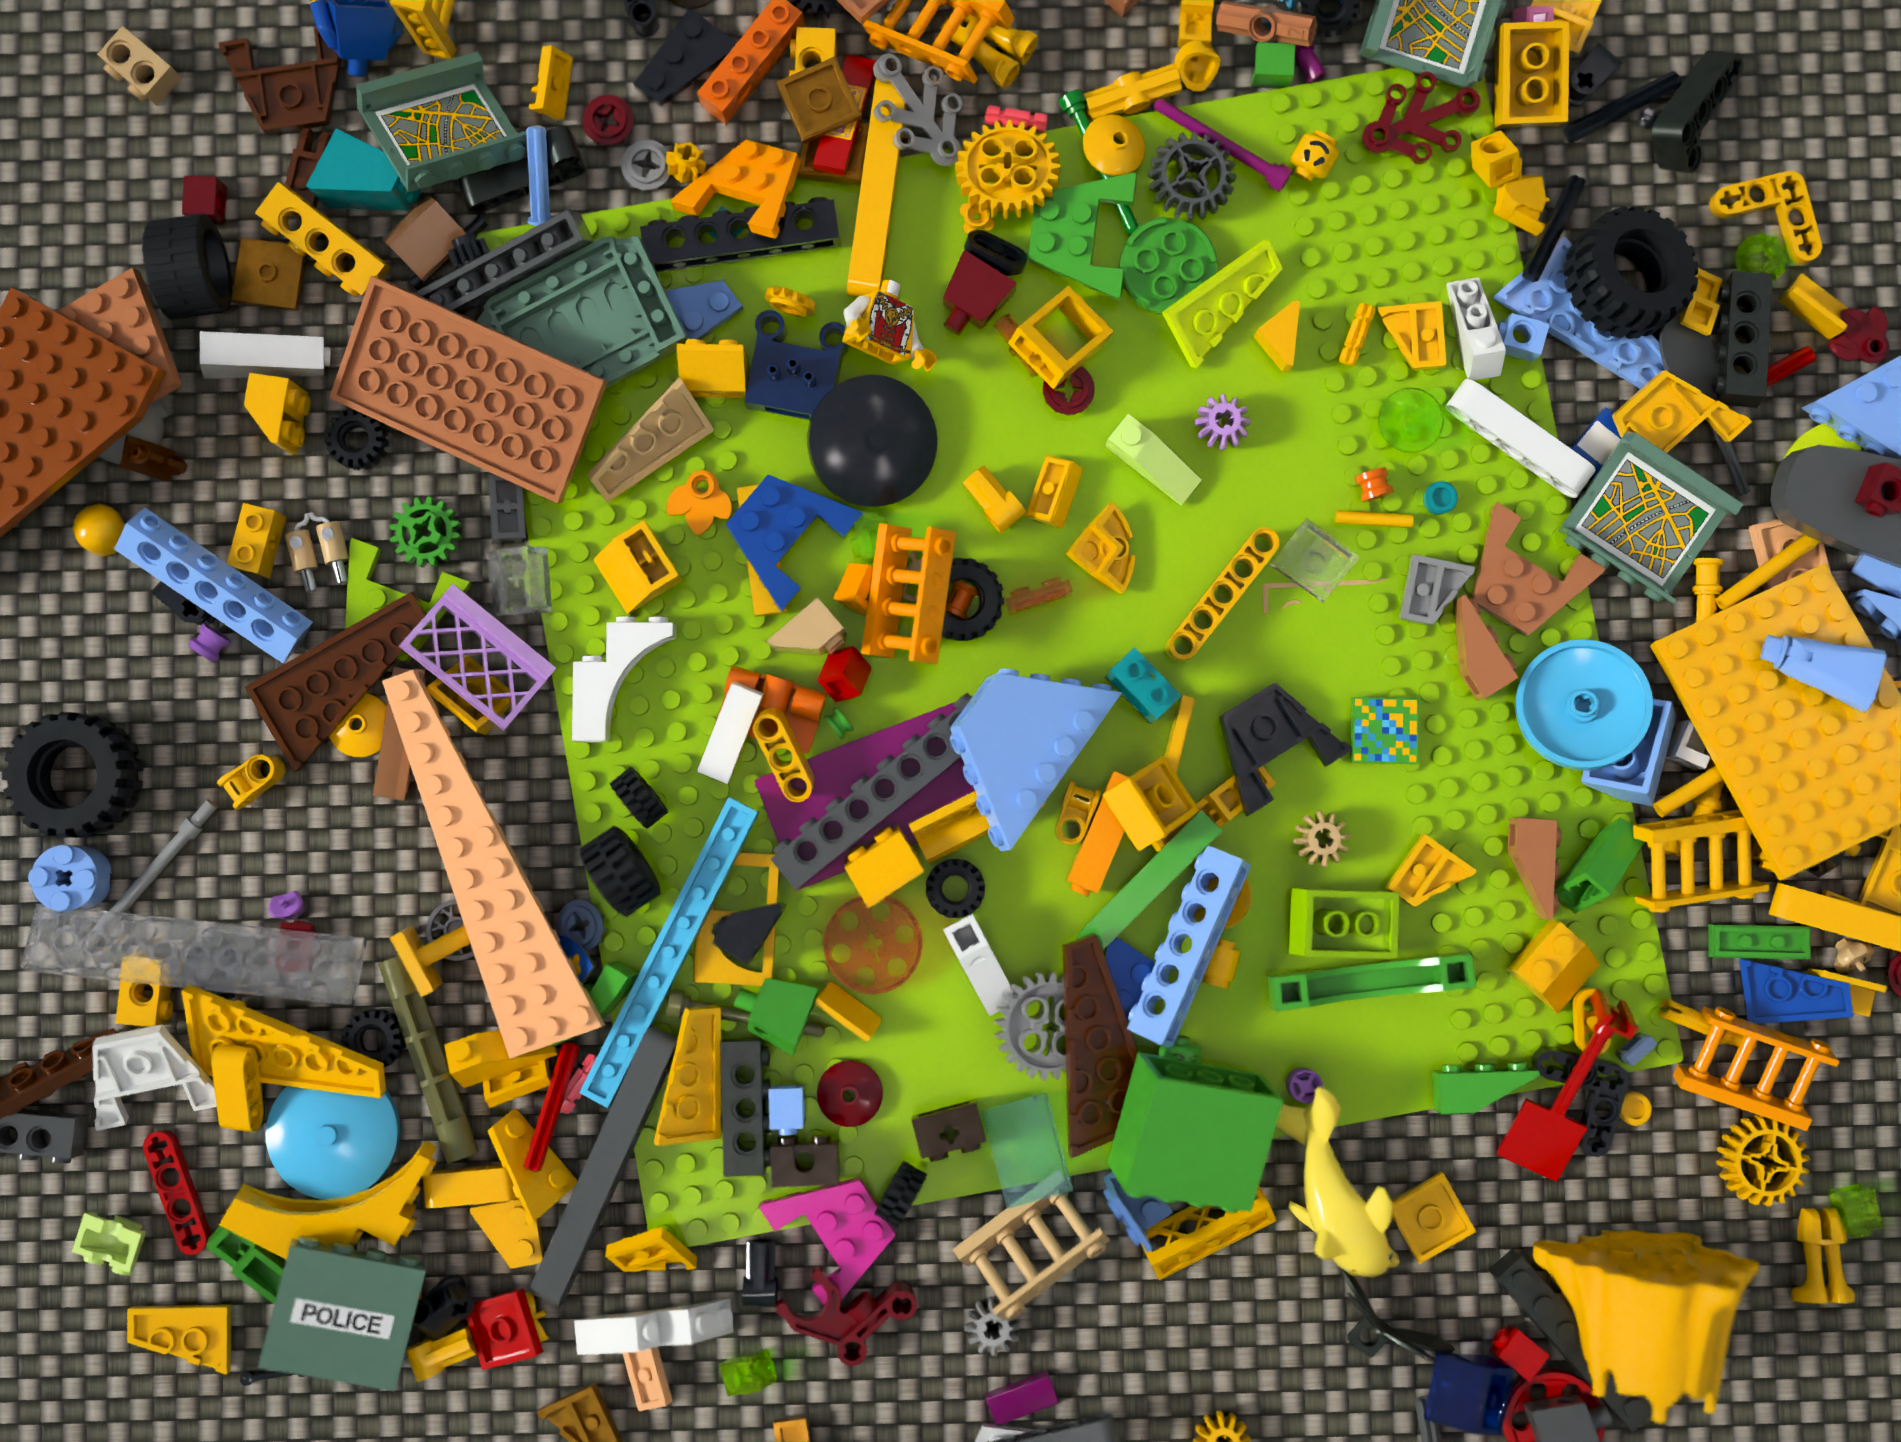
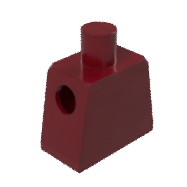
[943,250,1017,335]

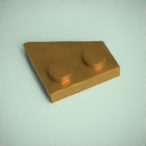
[537,1382,624,1442]

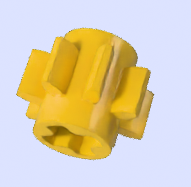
[666,142,706,183]

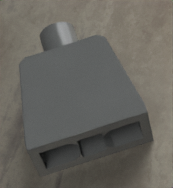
[1523,1394,1612,1442]

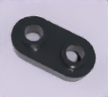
[964,230,1028,276]

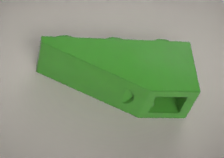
[1432,1062,1540,1114]

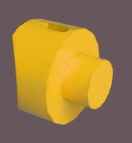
[1174,40,1221,91]

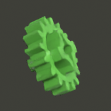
[389,496,463,568]

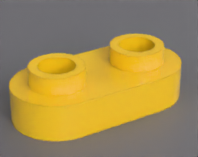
[1572,988,1611,1055]

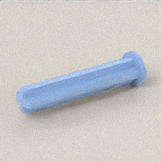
[526,125,553,226]

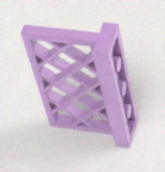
[399,584,556,731]

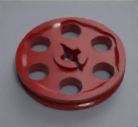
[1502,1369,1605,1442]

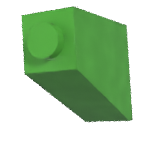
[1554,818,1644,914]

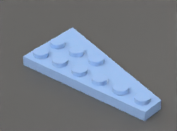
[1492,236,1665,389]

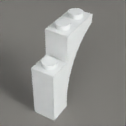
[572,617,677,742]
[574,1299,734,1355]

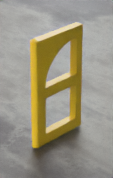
[693,852,780,986]

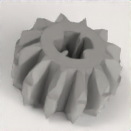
[964,1297,1021,1356]

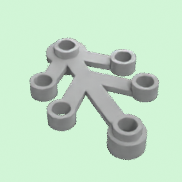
[873,53,963,166]

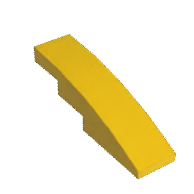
[1152,766,1277,852]

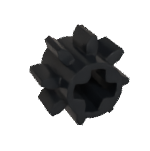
[448,232,490,267]

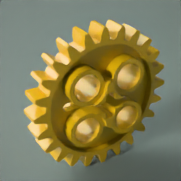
[955,120,1060,219]

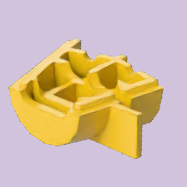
[1493,157,1549,237]

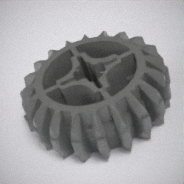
[1148,131,1236,221]

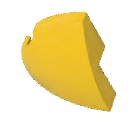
[1066,502,1135,594]

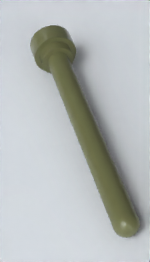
[666,990,825,1037]

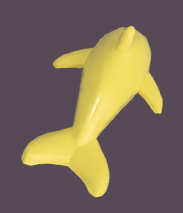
[1276,1087,1399,1277]

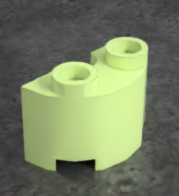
[72,1212,146,1276]

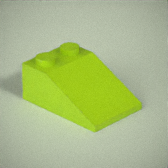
[1289,888,1399,959]

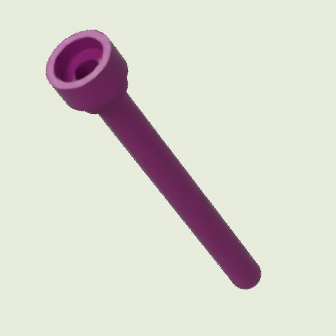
[1154,99,1293,193]

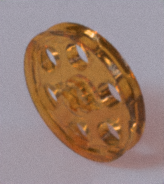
[823,896,923,994]

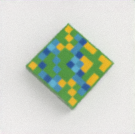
[1350,697,1419,764]

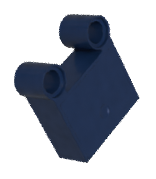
[744,310,850,420]

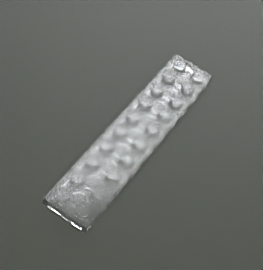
[20,904,367,1005]

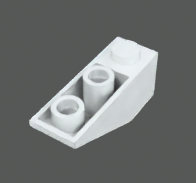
[1447,277,1506,380]
[943,914,1015,1016]

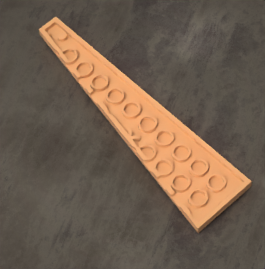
[382,670,605,1058]

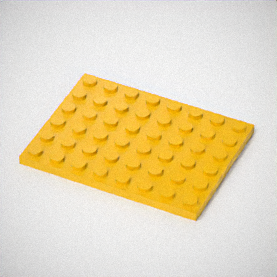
[1650,563,1901,881]

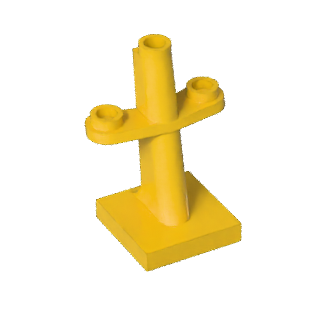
[390,925,471,997]

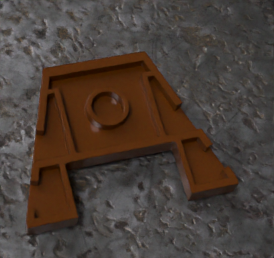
[219,27,342,135]

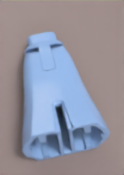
[1760,634,1887,713]

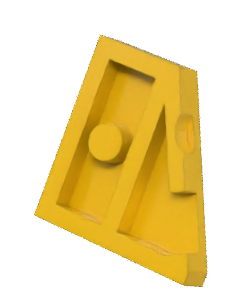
[1378,301,1446,371]

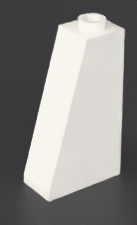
[200,331,330,379]

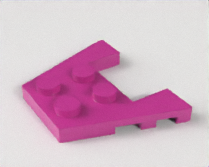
[759,1177,895,1307]

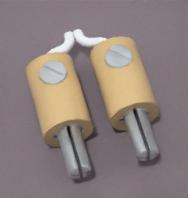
[285,512,349,593]

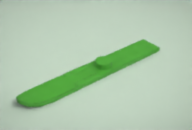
[1075,810,1222,950]

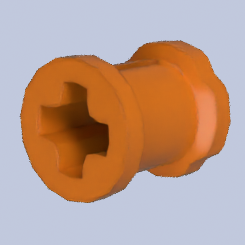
[945,580,979,619]

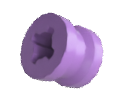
[188,623,231,663]
[1286,1067,1323,1103]

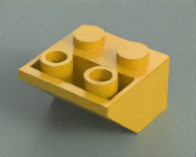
[677,339,749,398]
[244,373,310,455]
[593,520,683,615]

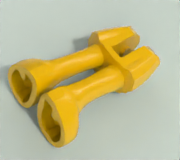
[1790,1208,1855,1303]

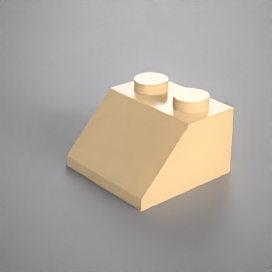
[767,597,847,655]

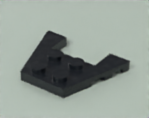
[1219,682,1352,816]

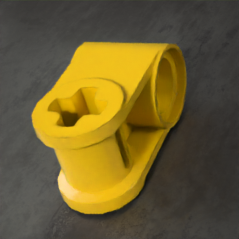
[217,755,285,810]
[1055,780,1101,845]

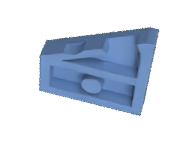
[666,280,743,340]

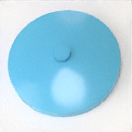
[1515,639,1653,770]
[266,1086,401,1200]

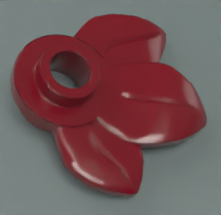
[1827,306,1889,364]

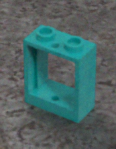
[1105,647,1182,723]

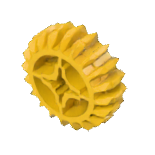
[1715,1115,1810,1206]

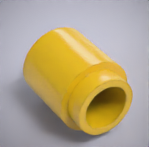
[1203,939,1241,989]

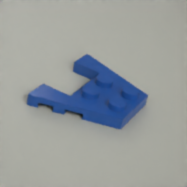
[726,475,863,612]

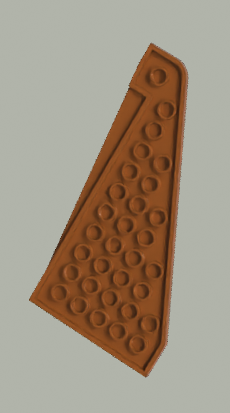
[0,287,166,538]

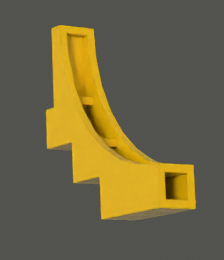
[219,1140,437,1259]

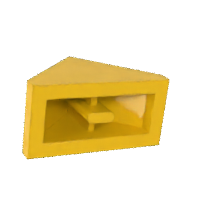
[1253,301,1300,373]

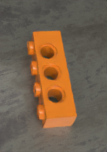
[697,0,805,125]

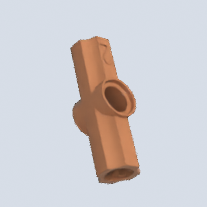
[1216,1,1318,47]

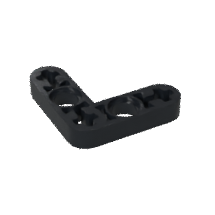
[1532,1046,1629,1157]

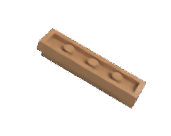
[373,667,427,801]

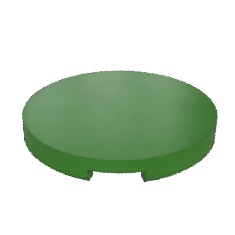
[1120,217,1217,315]

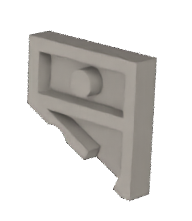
[1399,554,1475,626]

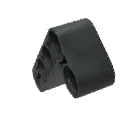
[1652,50,1743,174]
[458,126,586,214]

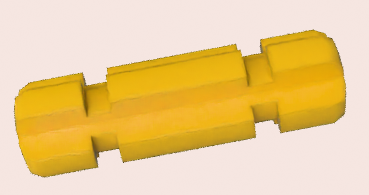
[1339,303,1376,367]

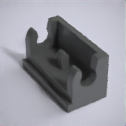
[488,474,526,545]

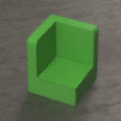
[1251,42,1295,87]

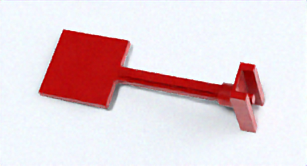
[1496,988,1638,1182]

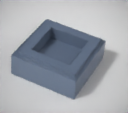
[1615,1033,1658,1066]

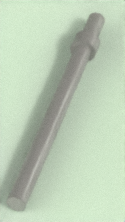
[77,799,218,956]

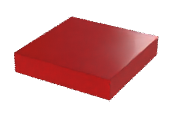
[463,1288,543,1370]

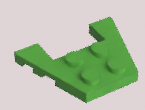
[1028,173,1137,301]

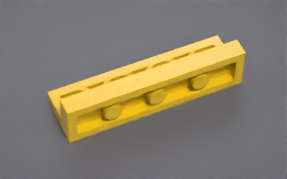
[909,791,1046,864]
[1141,1186,1276,1280]

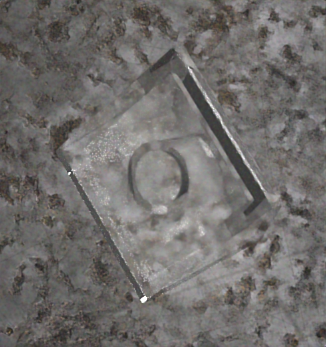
[1270,518,1360,603]

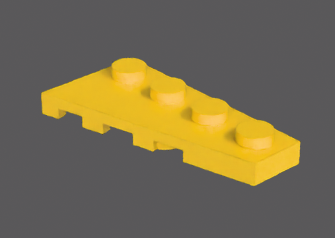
[654,1005,721,1146]

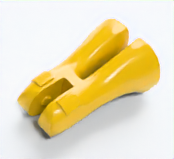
[940,9,1038,89]

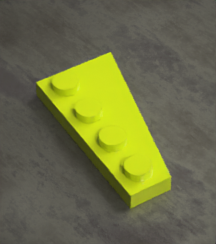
[1162,240,1283,368]

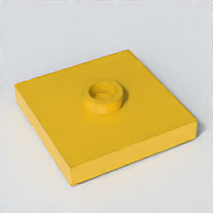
[1391,1172,1477,1264]

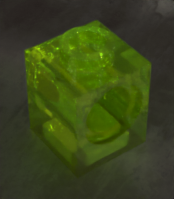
[1829,1183,1883,1238]

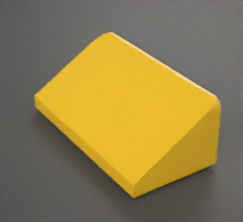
[1025,455,1083,528]
[815,982,882,1041]

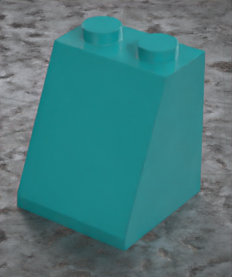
[306,128,421,211]

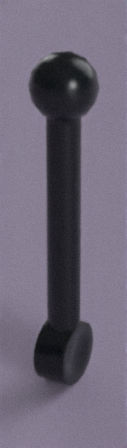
[240,1371,305,1386]

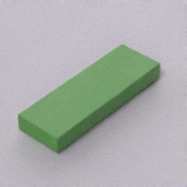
[1708,924,1811,959]

